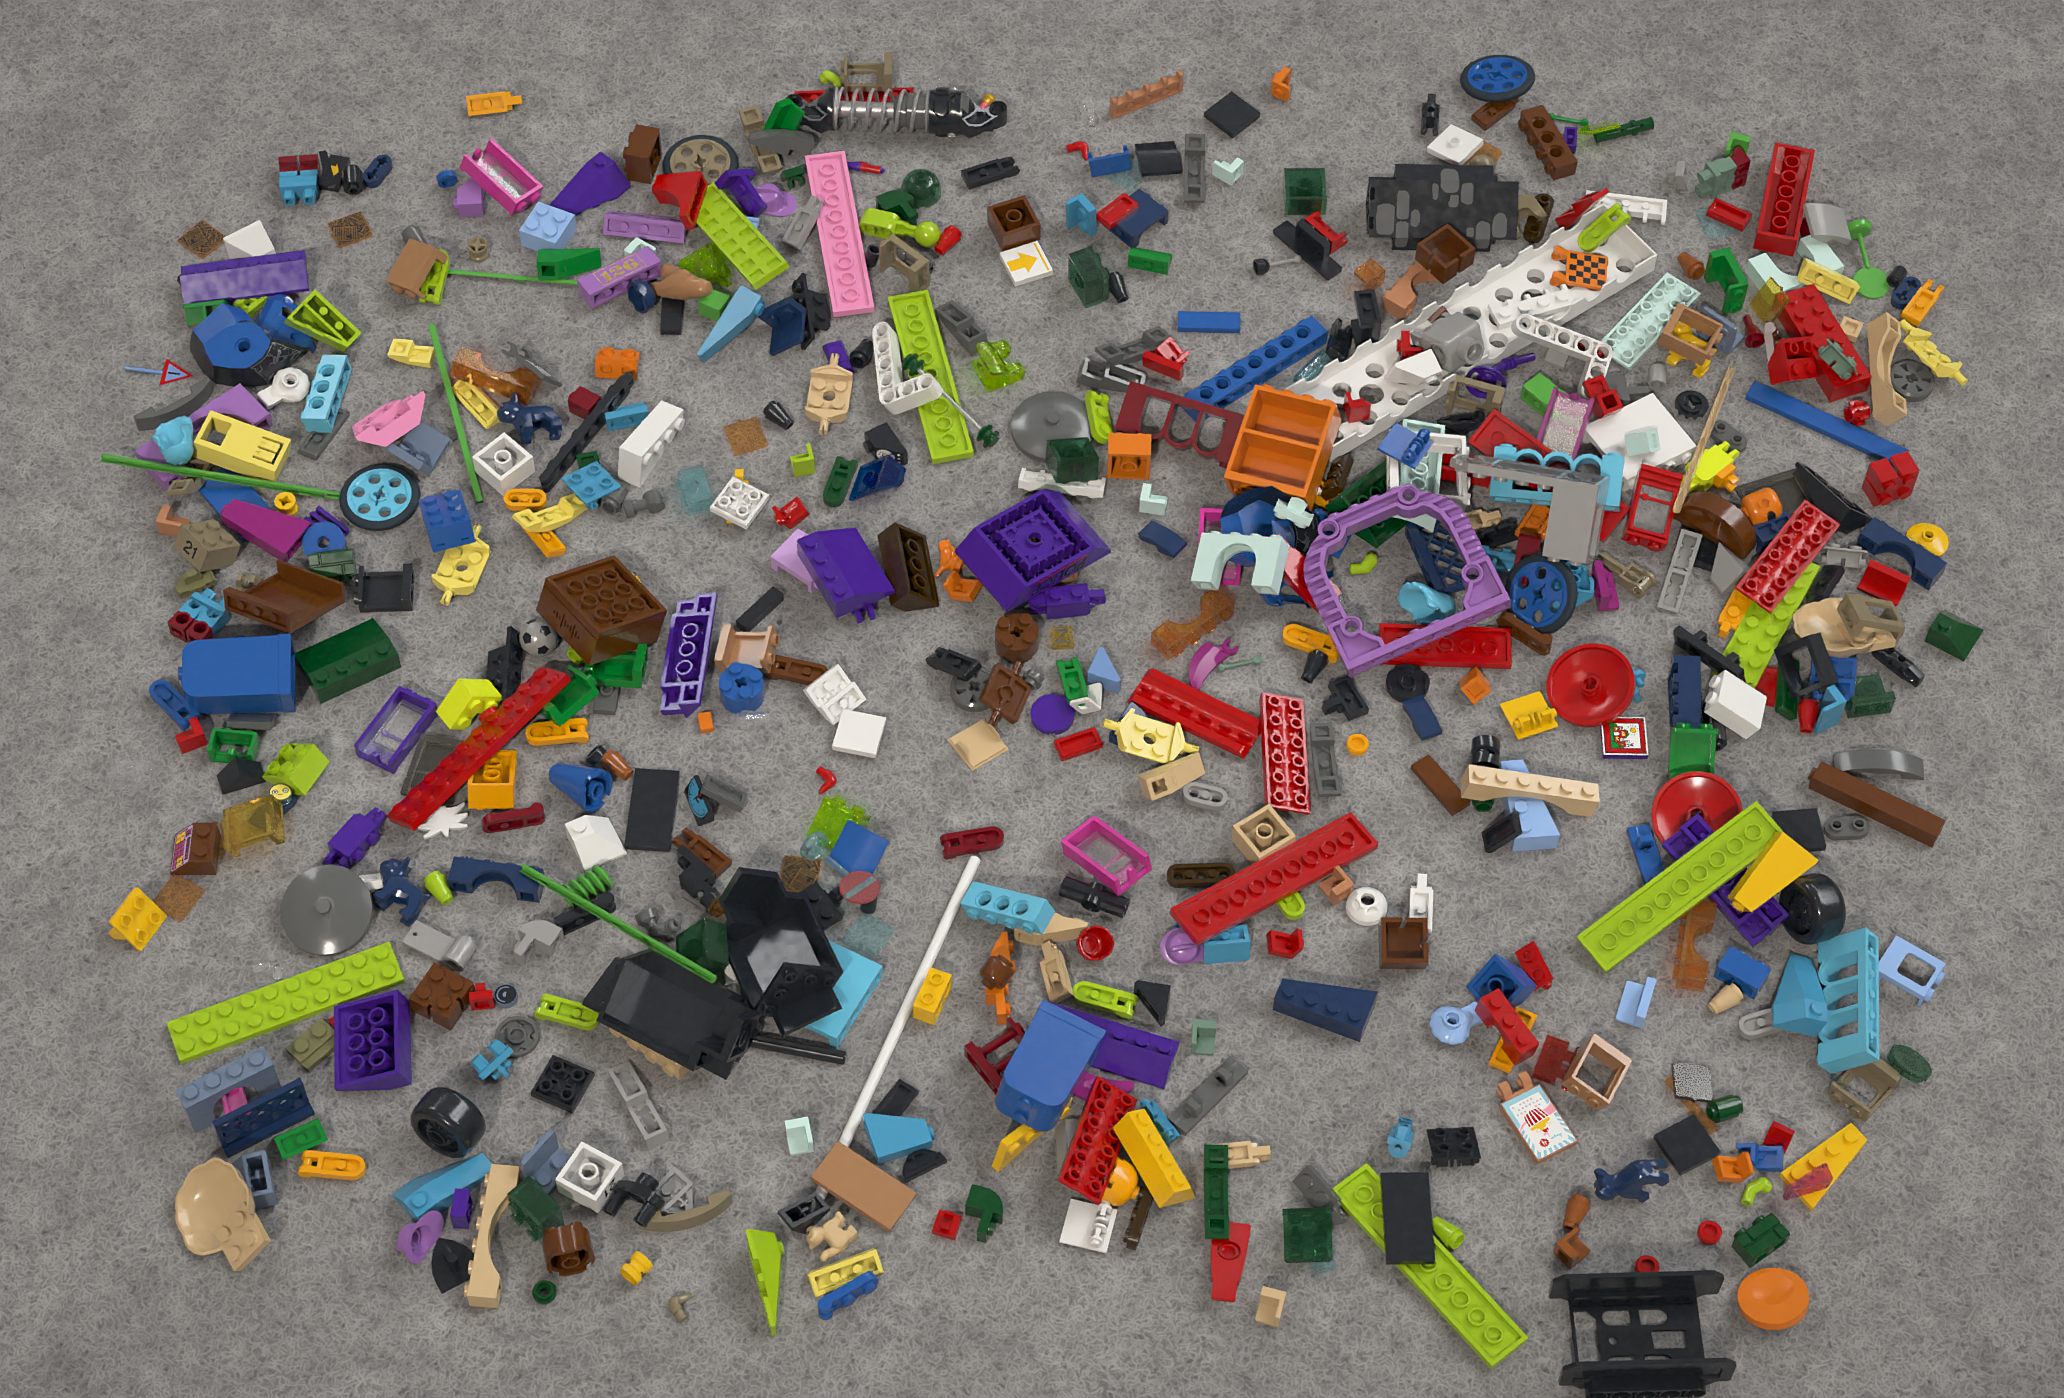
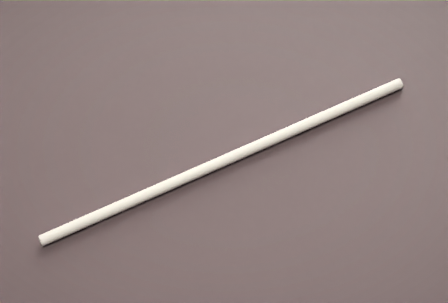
[816,856,981,1200]

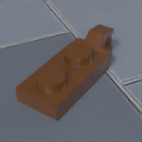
[1471,98,1519,131]

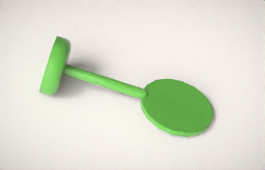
[1847,219,1890,299]

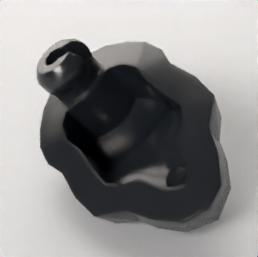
[1437,410,1485,432]

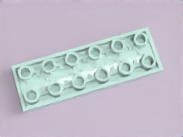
[1600,272,1701,370]

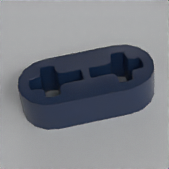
[363,155,393,188]
[1891,277,1921,310]

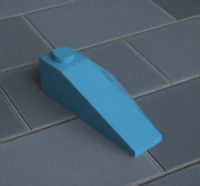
[697,285,765,362]
[1552,559,1594,612]
[1771,954,1828,1037]
[392,1153,492,1222]

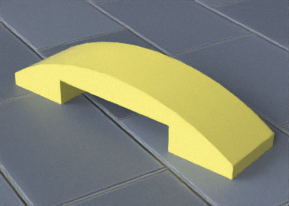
[512,493,588,532]

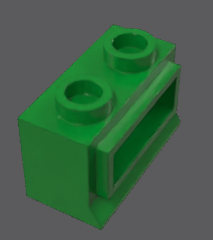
[207,728,260,763]

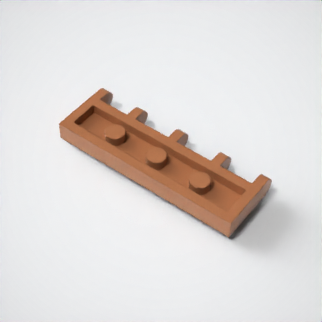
[1109,70,1183,119]

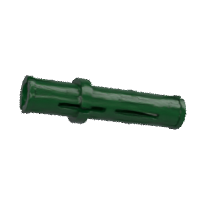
[1593,117,1654,143]

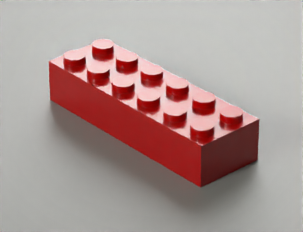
[1753,142,1815,257]
[1773,284,1872,403]

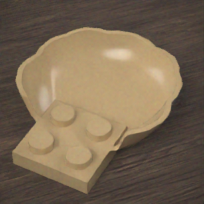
[1793,598,1896,658]
[175,1157,271,1272]

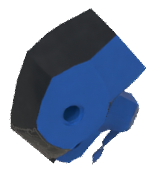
[190,294,316,387]
[1220,486,1333,608]

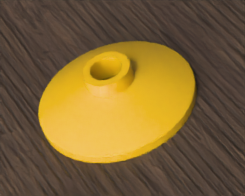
[1906,523,1949,557]

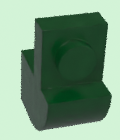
[876,190,918,226]
[965,1184,1003,1243]

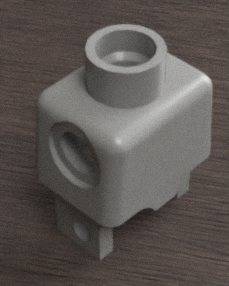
[1410,312,1485,372]

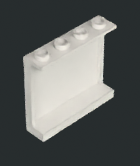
[1582,393,1697,492]

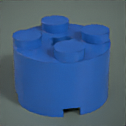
[719,662,765,715]

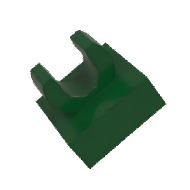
[780,165,804,190]

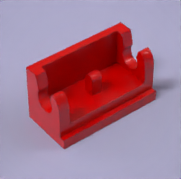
[1304,211,1347,254]

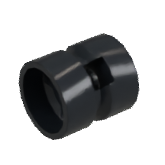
[1470,735,1500,769]

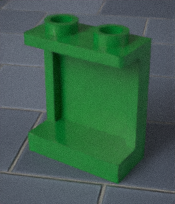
[1704,247,1749,314]
[585,643,648,689]
[539,665,600,727]
[1667,722,1718,780]

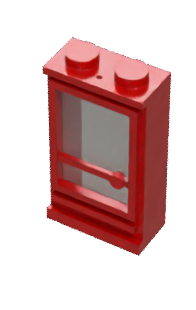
[1621,463,1683,552]

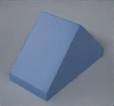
[1087,647,1121,693]

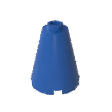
[549,762,612,813]

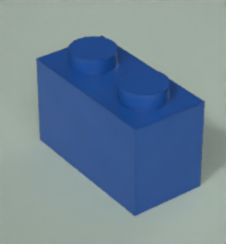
[1714,946,1771,1000]

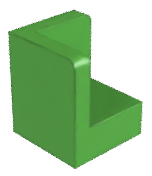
[1724,132,1751,158]
[698,289,730,321]

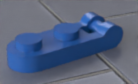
[149,680,202,731]
[818,1271,878,1320]

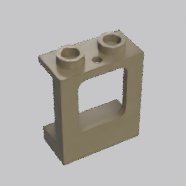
[840,52,893,92]
[879,234,930,293]
[1445,375,1506,416]
[1837,593,1906,645]
[1827,1058,1903,1122]

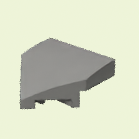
[655,1166,693,1216]

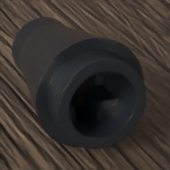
[1104,271,1129,303]
[850,339,873,369]
[763,400,794,431]
[1301,650,1328,684]

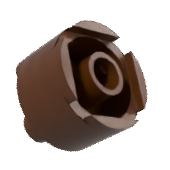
[995,613,1039,664]
[542,1221,595,1277]

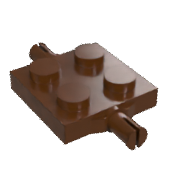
[978,661,1032,726]

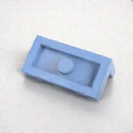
[1615,977,1657,1028]

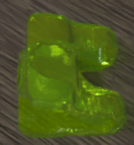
[972,340,1026,392]

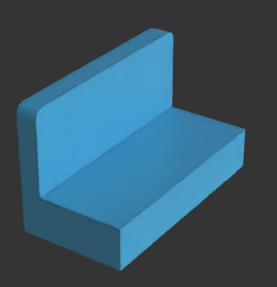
[605,402,648,431]
[1814,685,1847,734]
[1203,925,1250,964]

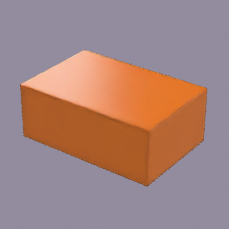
[697,711,714,733]

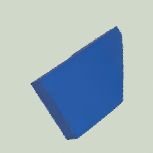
[1736,1143,1784,1172]

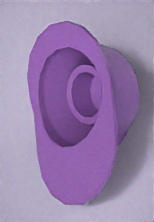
[755,183,797,217]
[1160,928,1204,965]
[395,1210,444,1264]

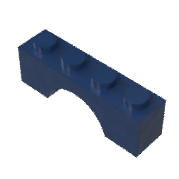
[1856,517,1947,591]
[447,856,545,903]

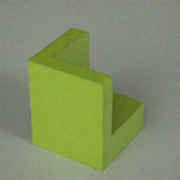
[790,443,815,477]

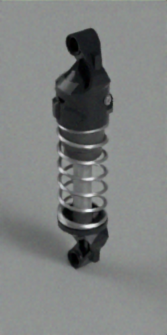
[785,86,1007,138]

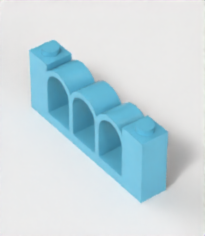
[1489,444,1625,512]
[1817,927,1879,1074]

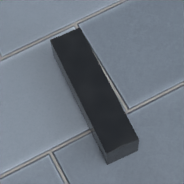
[736,586,784,632]

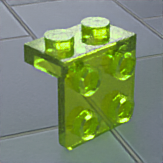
[678,242,732,287]
[807,795,871,850]

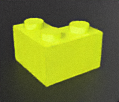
[436,678,502,730]

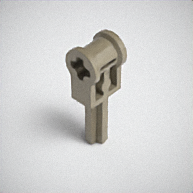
[1596,552,1656,598]

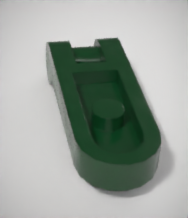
[823,456,859,508]

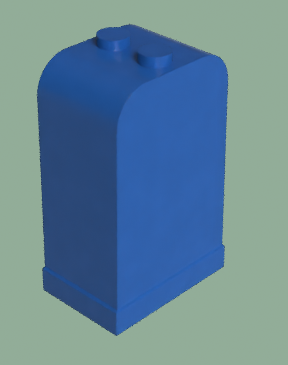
[178,633,296,715]
[995,1000,1106,1132]

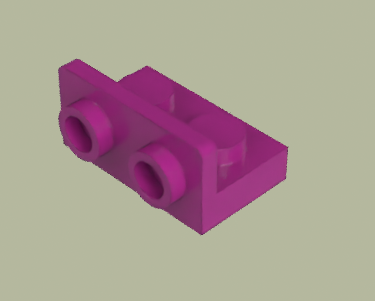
[1590,560,1620,612]

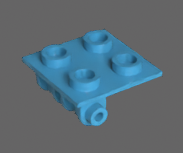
[561,461,621,510]

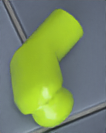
[819,70,845,90]
[1349,552,1378,575]

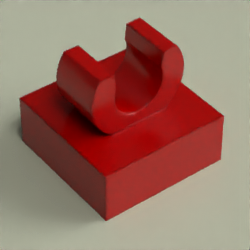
[469,982,495,1011]
[1763,1121,1795,1154]
[932,1209,962,1240]

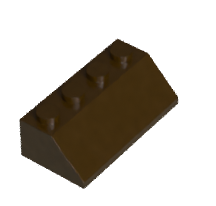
[877,522,940,612]

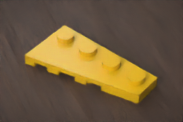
[992,1098,1073,1172]
[1780,1123,1867,1212]

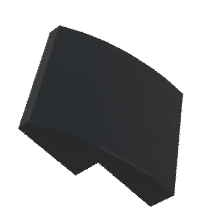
[1135,141,1181,177]

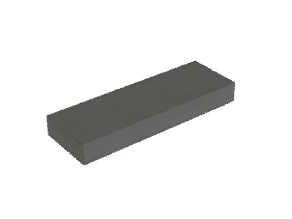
[298,408,350,461]

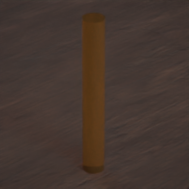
[1664,1076,1718,1135]

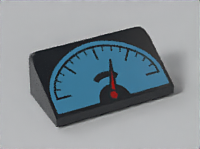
[684,775,714,826]

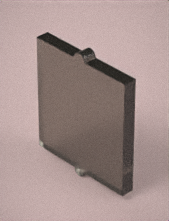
[1671,1062,1713,1103]

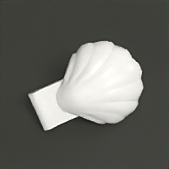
[257,367,310,410]

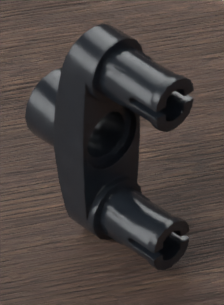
[602,1172,665,1228]

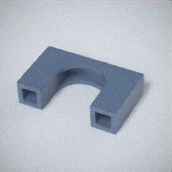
[176,1047,281,1133]

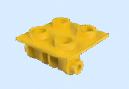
[1500,691,1558,740]

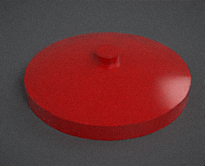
[1546,643,1636,728]
[1651,771,1743,844]

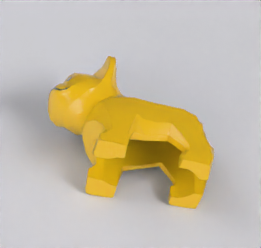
[1666,321,1717,379]

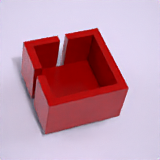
[1862,451,1920,507]

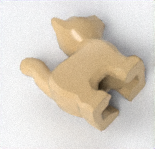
[806,1211,858,1261]

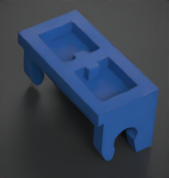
[1087,145,1131,177]

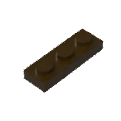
[1321,454,1354,501]

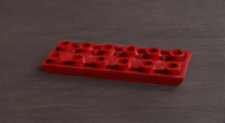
[1735,500,1840,614]
[1127,668,1261,759]
[1259,692,1310,815]
[1057,1076,1138,1205]

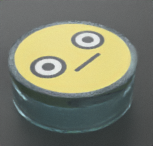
[269,784,292,806]

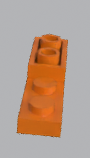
[985,931,1016,1025]

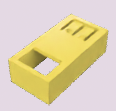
[193,410,291,482]

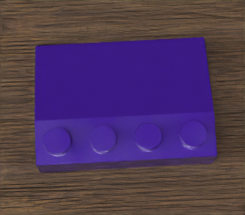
[797,527,895,618]
[334,990,412,1091]

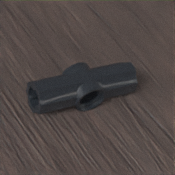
[1059,876,1130,918]

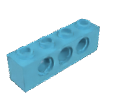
[301,355,352,433]
[960,881,1055,934]

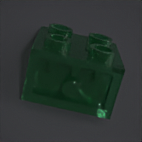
[1844,674,1896,718]

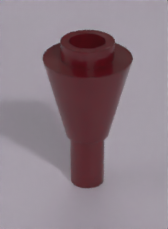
[1743,315,1765,348]

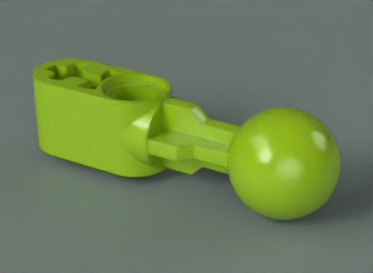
[858,208,940,247]

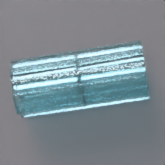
[1293,350,1333,383]

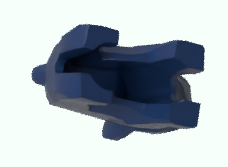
[497,392,562,444]
[374,857,431,927]
[1594,1159,1669,1203]

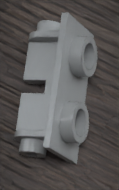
[1821,544,1867,569]

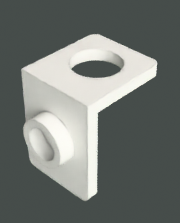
[1070,683,1102,714]

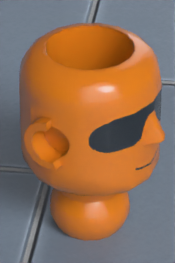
[1739,488,1782,526]

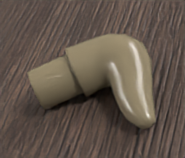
[669,1293,692,1323]

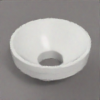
[1346,887,1387,926]

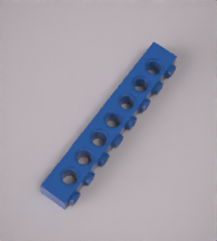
[1182,316,1328,422]

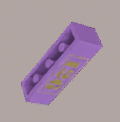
[577,246,662,309]

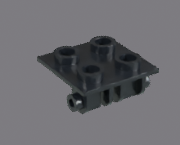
[1427,1127,1481,1168]

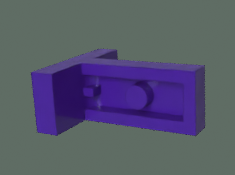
[715,168,767,218]

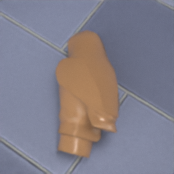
[652,264,713,300]

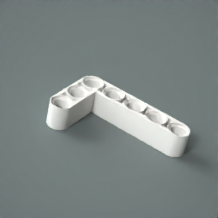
[1511,314,1613,400]
[872,322,943,415]

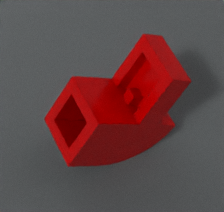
[1582,374,1624,419]

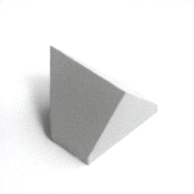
[1710,542,1750,595]

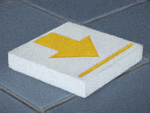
[1000,241,1053,287]

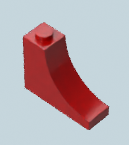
[652,171,708,230]

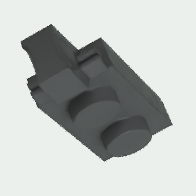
[1292,1165,1349,1225]

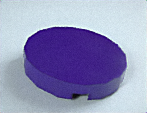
[1030,694,1075,735]

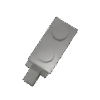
[782,195,823,250]

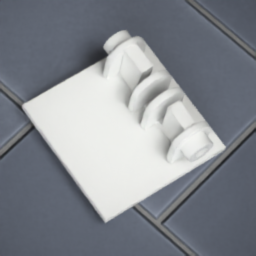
[1059,1199,1118,1253]

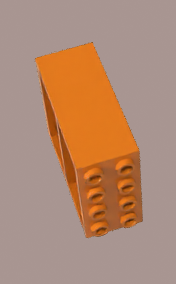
[1224,384,1341,511]

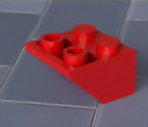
[1767,336,1818,385]

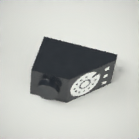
[863,422,908,465]

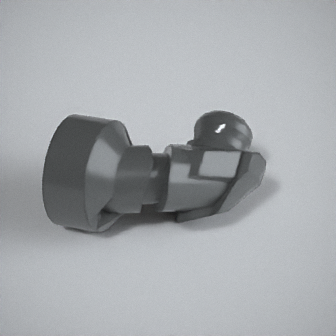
[635,908,682,939]

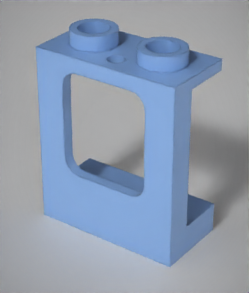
[1879,936,1946,1007]

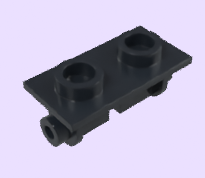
[1476,520,1518,548]

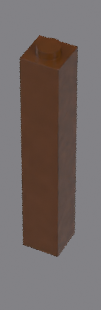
[1808,761,1946,848]

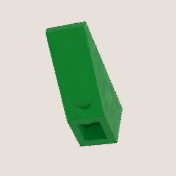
[537,248,602,280]

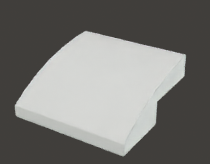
[803,664,866,725]

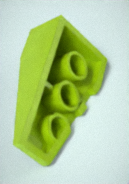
[745,1229,785,1336]

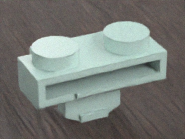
[1273,497,1314,528]

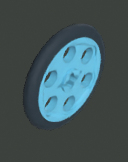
[339,464,421,531]

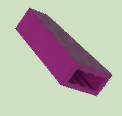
[220,499,311,563]

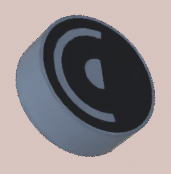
[494,984,518,1008]

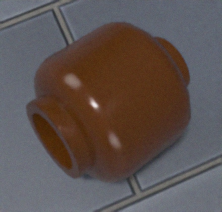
[979,955,1014,990]

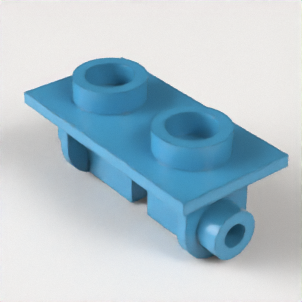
[1137,1098,1180,1145]

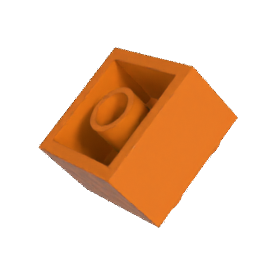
[1107,432,1151,480]

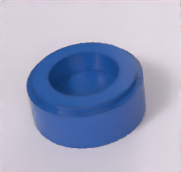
[436,170,458,188]

